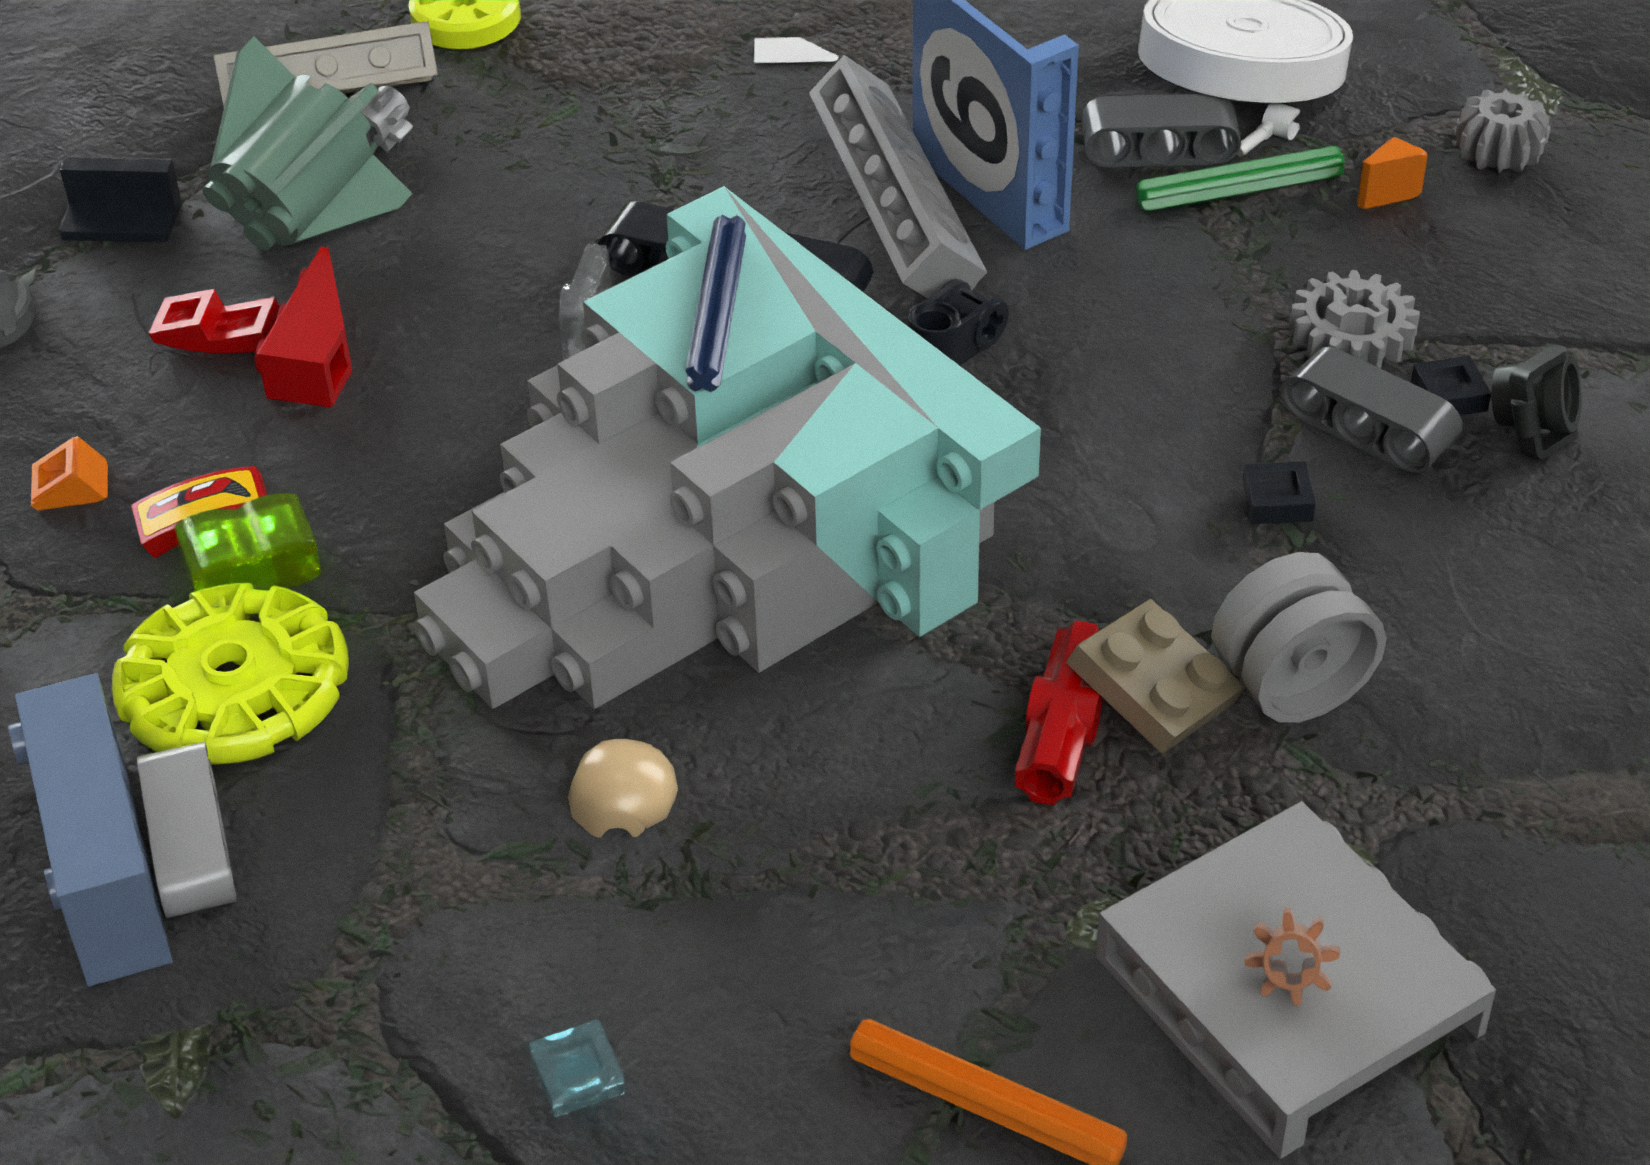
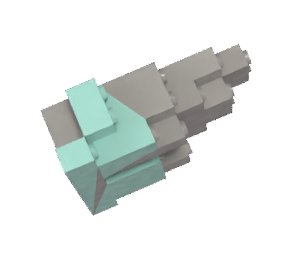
[414,186,1041,710]

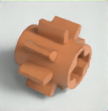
[1244,907,1340,1006]

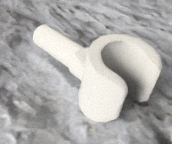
[1237,103,1300,157]

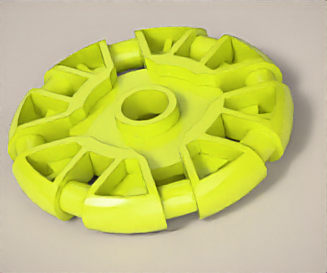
[112,583,349,765]

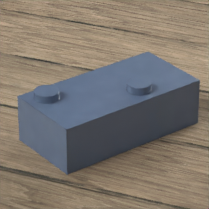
[8,673,173,987]

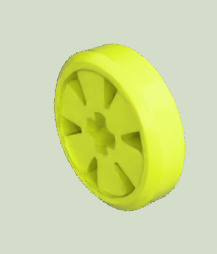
[409,0,521,50]

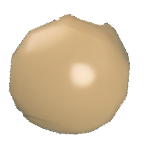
[568,739,678,838]

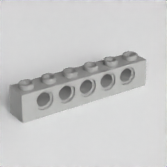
[809,55,987,299]

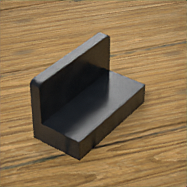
[59,157,182,242]

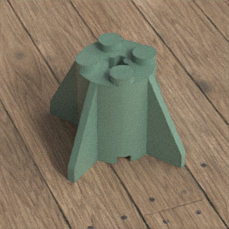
[202,36,413,251]

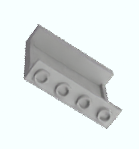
[1096,801,1496,1159]

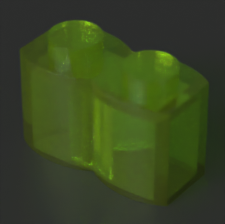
[174,493,321,592]

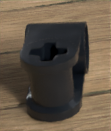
[908,278,1009,366]

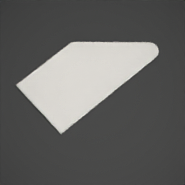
[754,37,838,63]

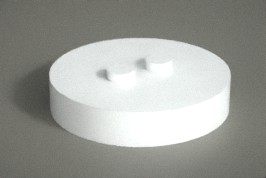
[1138,0,1353,103]

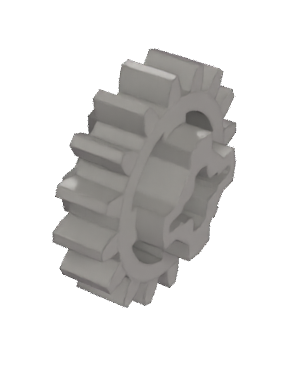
[1289,270,1420,369]

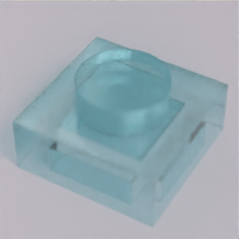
[528,1019,626,1117]

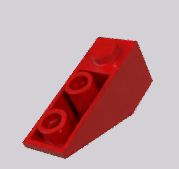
[254,247,352,408]

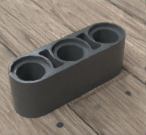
[1081,94,1241,167]
[1281,347,1462,473]

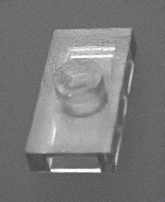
[559,244,612,360]

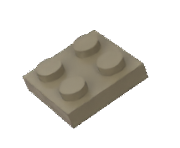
[1066,599,1245,754]

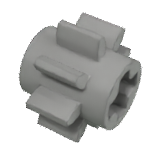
[361,86,413,152]

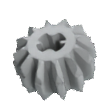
[1455,88,1550,174]

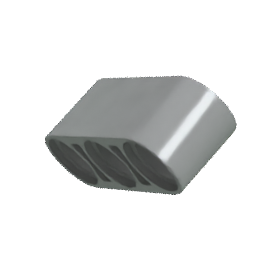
[137,741,237,918]

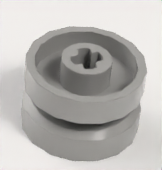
[1211,552,1387,723]

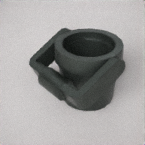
[1491,346,1582,459]

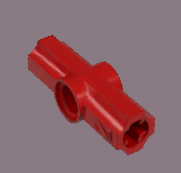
[1015,620,1103,805]

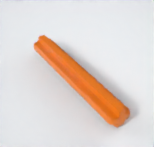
[850,1019,1128,1165]

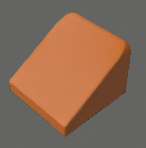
[1357,137,1428,209]
[31,436,108,511]

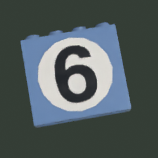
[913,0,1079,250]

